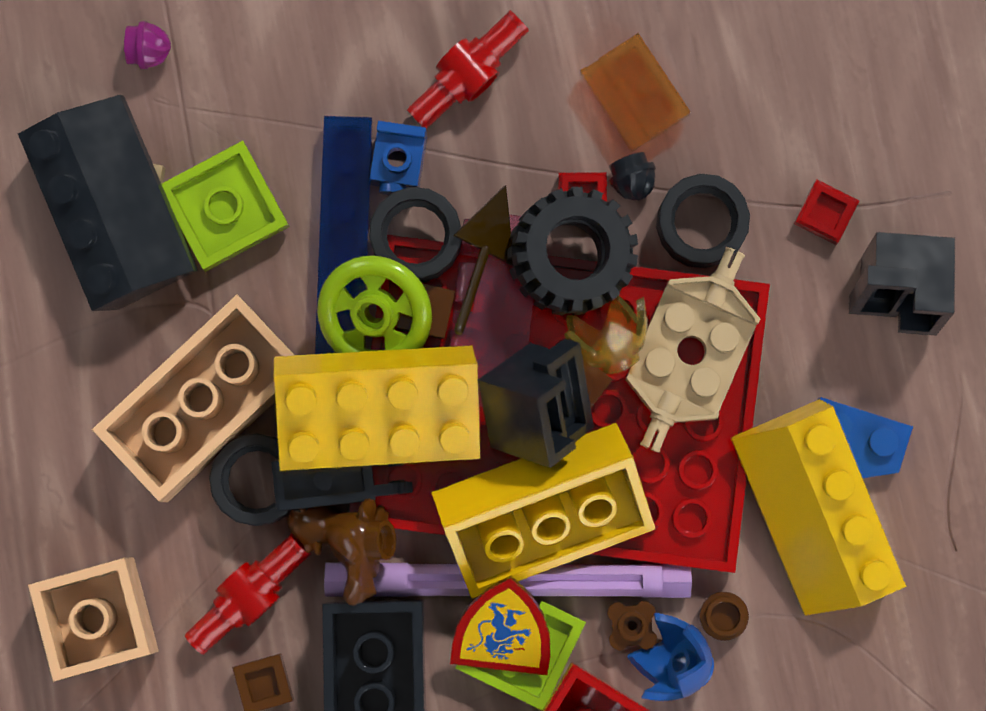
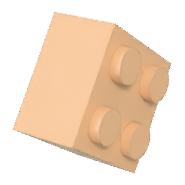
[28,557,159,682]

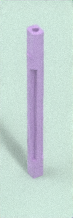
[324,563,692,598]

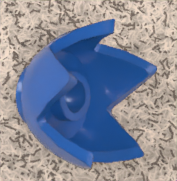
[627,613,714,701]

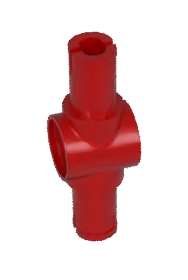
[407,10,529,130]
[184,534,311,655]

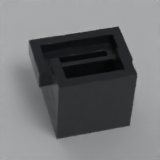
[849,232,955,336]
[478,339,594,468]

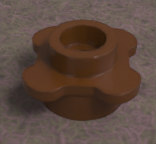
[607,601,657,651]

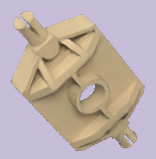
[626,247,760,453]

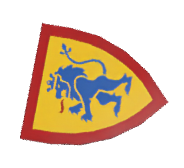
[450,575,550,676]

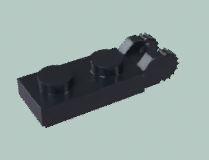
[271,461,413,512]

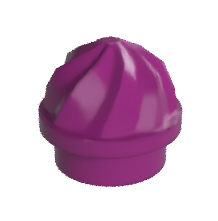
[124,21,171,69]

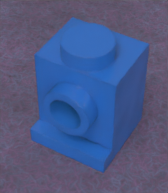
[370,121,427,196]

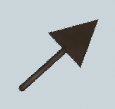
[453,185,513,335]

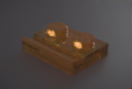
[580,33,691,153]

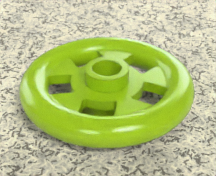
[317,256,432,353]

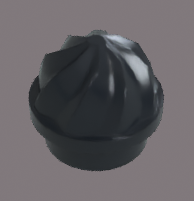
[609,152,656,201]

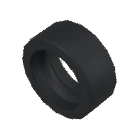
[656,173,750,268]
[369,187,462,283]
[209,433,290,526]

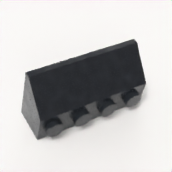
[18,95,198,311]

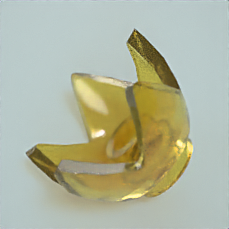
[564,295,648,374]

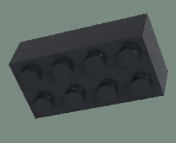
[322,600,426,711]

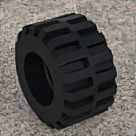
[507,187,638,316]

